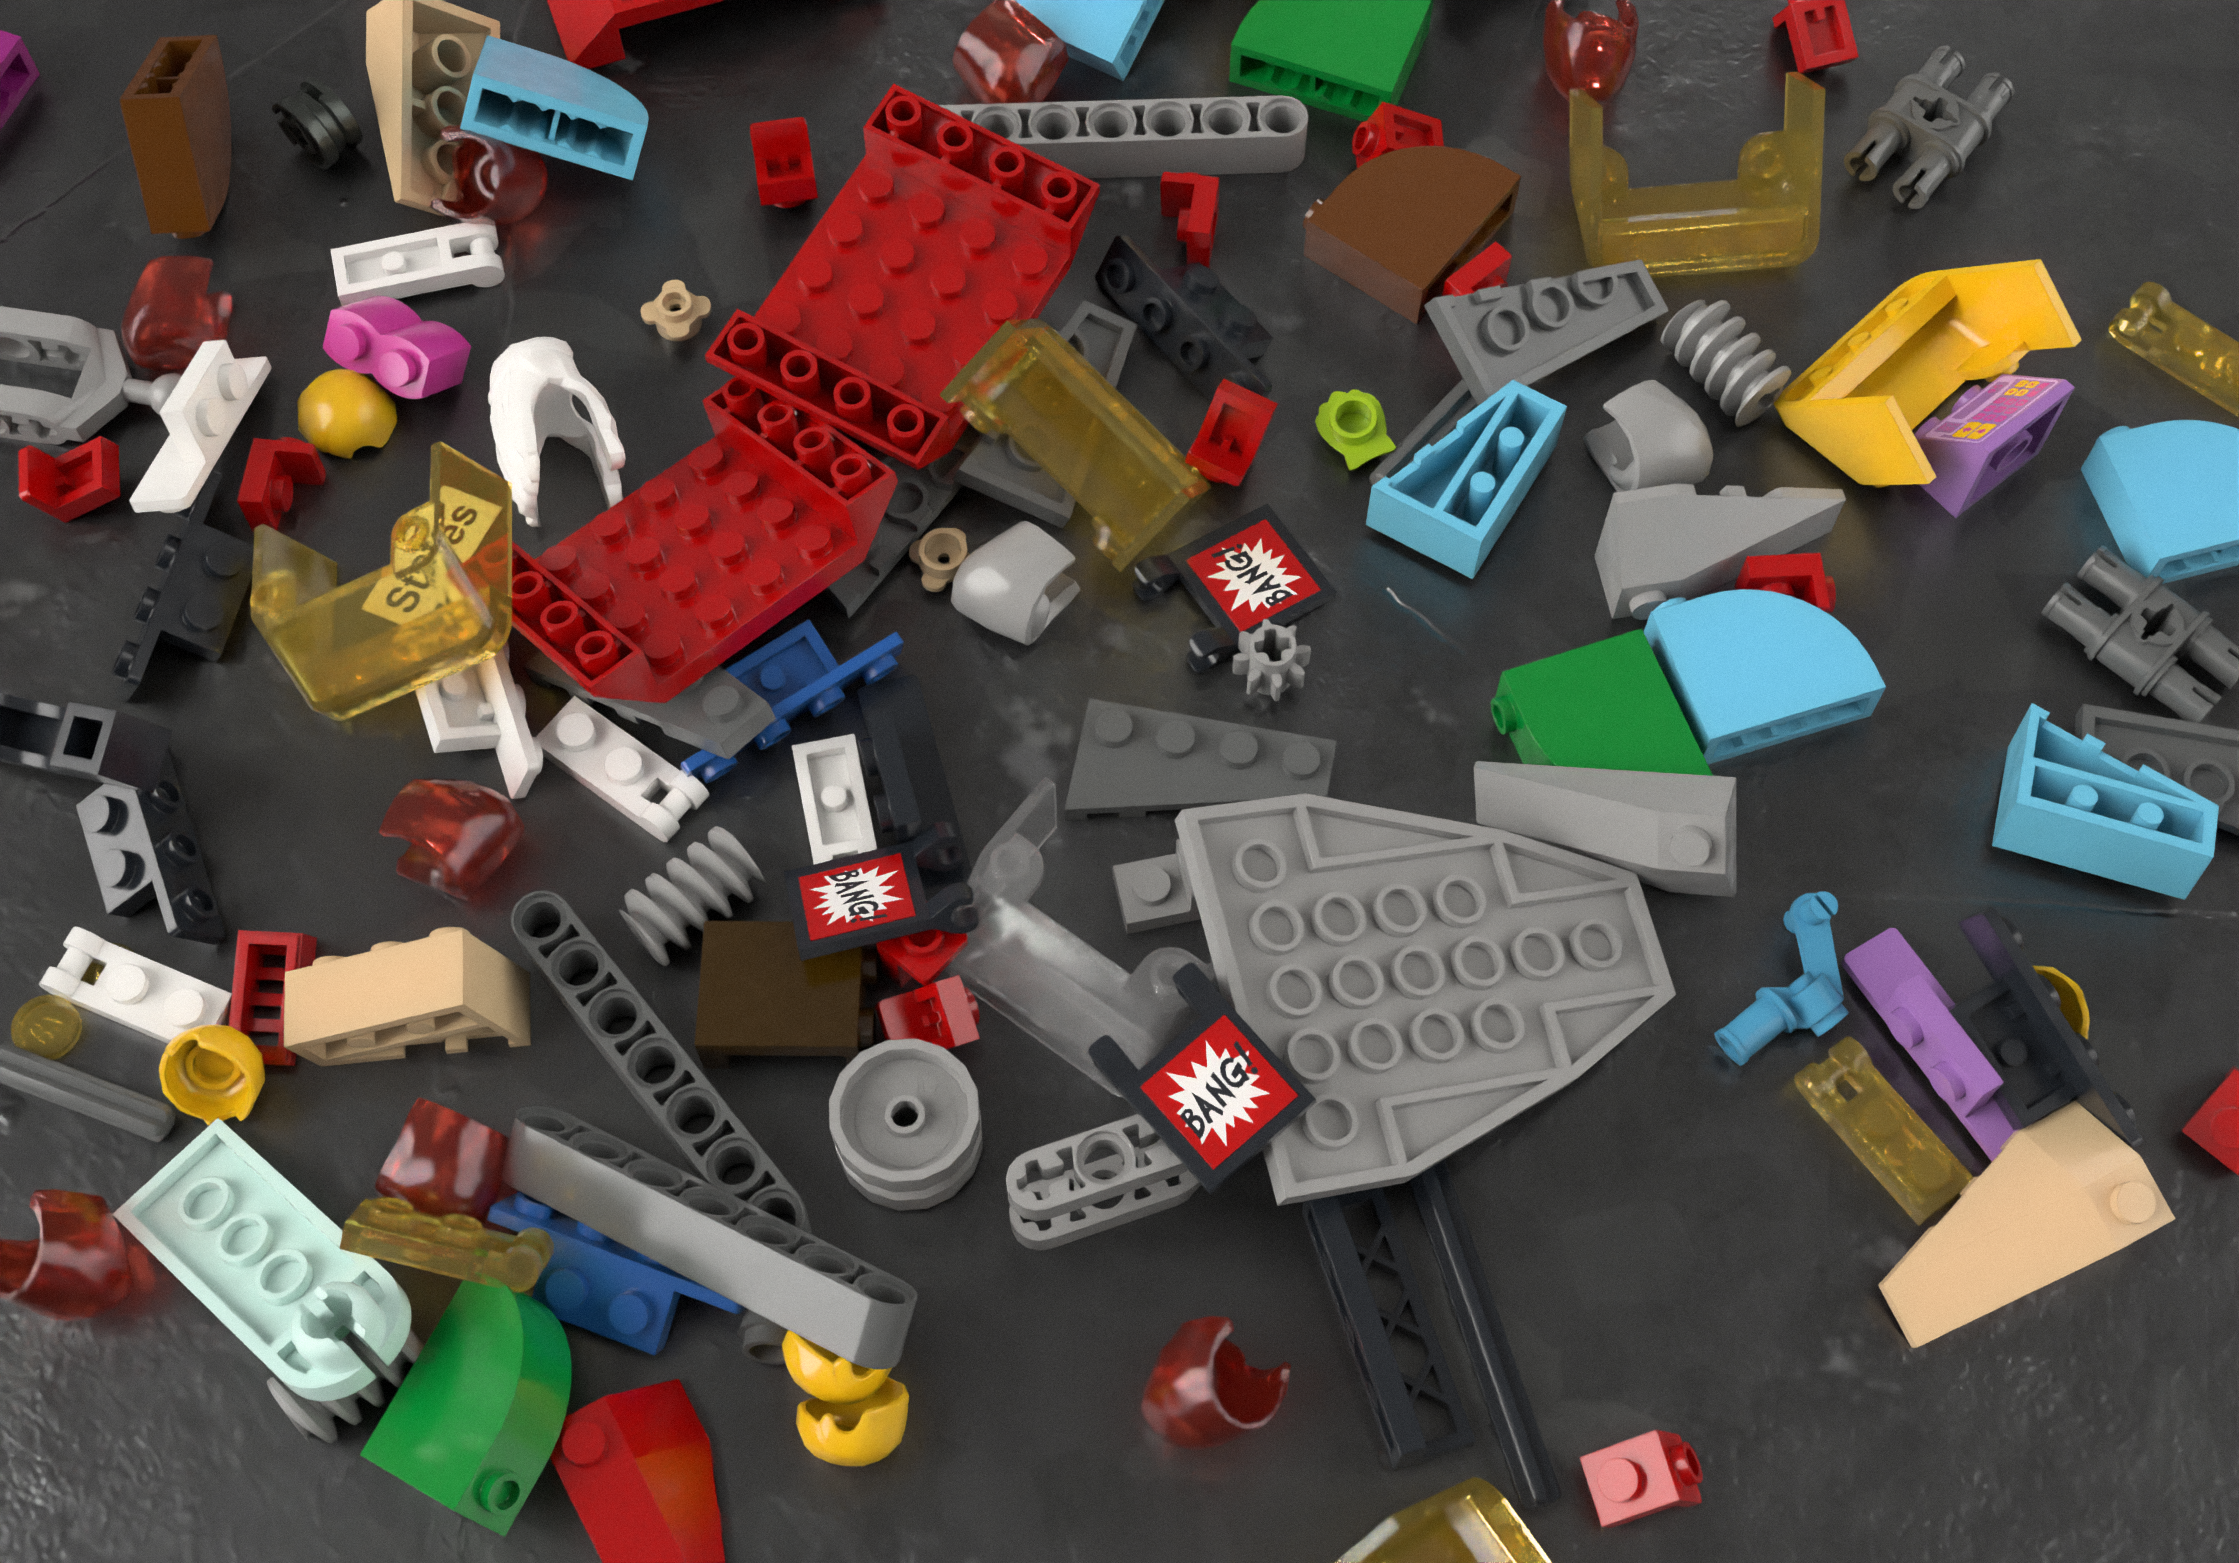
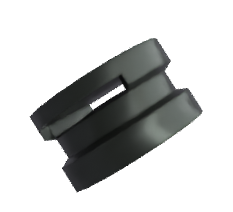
[272,76,363,170]

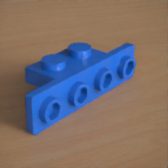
[681,619,904,783]
[487,1191,747,1355]

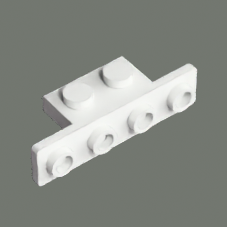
[129,340,272,513]
[402,561,543,799]

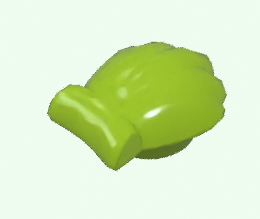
[1315,389,1397,471]

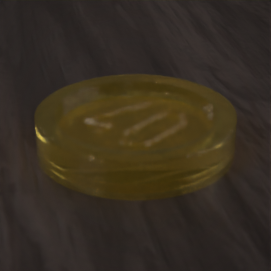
[11,995,82,1060]

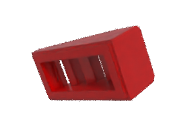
[229,930,317,1066]

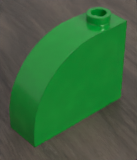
[1229,0,1434,122]
[1491,628,1713,776]
[360,1264,572,1537]

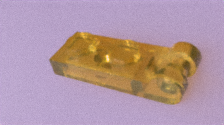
[2108,282,2239,417]
[1794,1036,1973,1226]
[339,1197,554,1292]

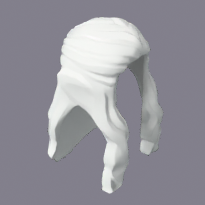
[488,337,626,527]

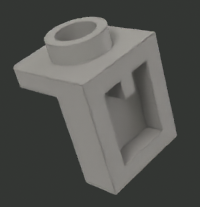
[1113,839,1201,934]

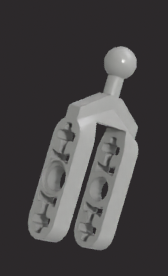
[0,306,182,445]
[1006,1114,1201,1251]

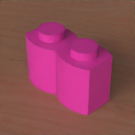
[323,296,471,399]

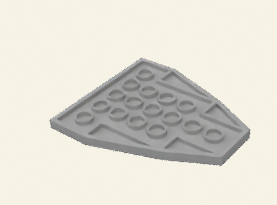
[1175,793,1676,1206]

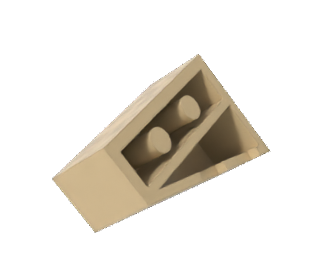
[284,927,531,1067]

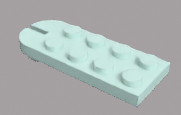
[113,1118,412,1401]

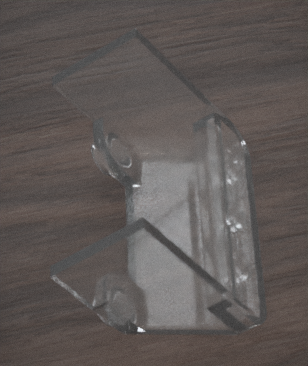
[945,777,1221,1097]

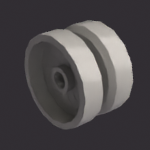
[829,1038,983,1211]

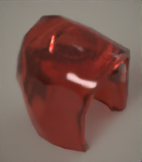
[952,0,1069,104]
[1543,0,1639,107]
[430,124,549,226]
[121,256,232,371]
[379,778,524,901]
[375,1097,509,1245]
[0,1189,135,1321]
[1141,1316,1291,1450]

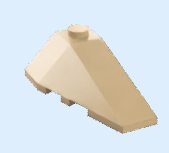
[366,0,500,217]
[1878,1101,2175,1348]

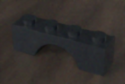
[0,692,172,793]

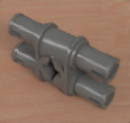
[1844,46,2015,209]
[2041,545,2239,723]

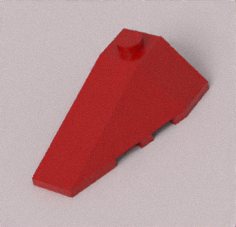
[550,1379,726,1563]

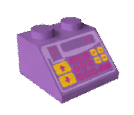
[1914,374,2075,518]

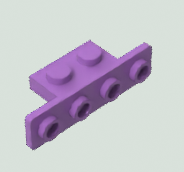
[1841,928,2018,1161]

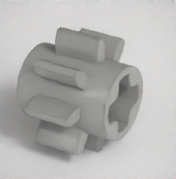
[1232,619,1311,701]

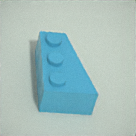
[1366,380,1567,579]
[1992,703,2219,900]

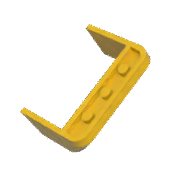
[1774,259,2082,488]

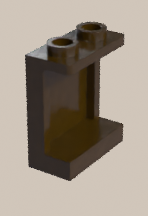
[695,921,879,1069]

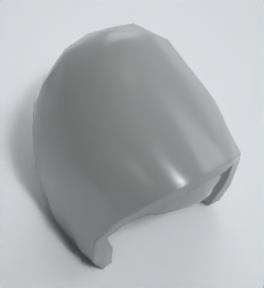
[1583,380,1713,492]
[951,521,1080,646]

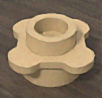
[641,280,712,341]
[909,528,969,592]

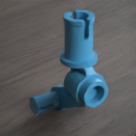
[1714,891,1849,1066]

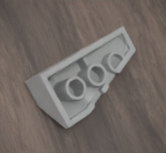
[1594,484,1846,620]
[1474,761,1736,897]

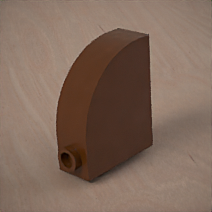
[119,35,232,239]
[1303,146,1521,324]

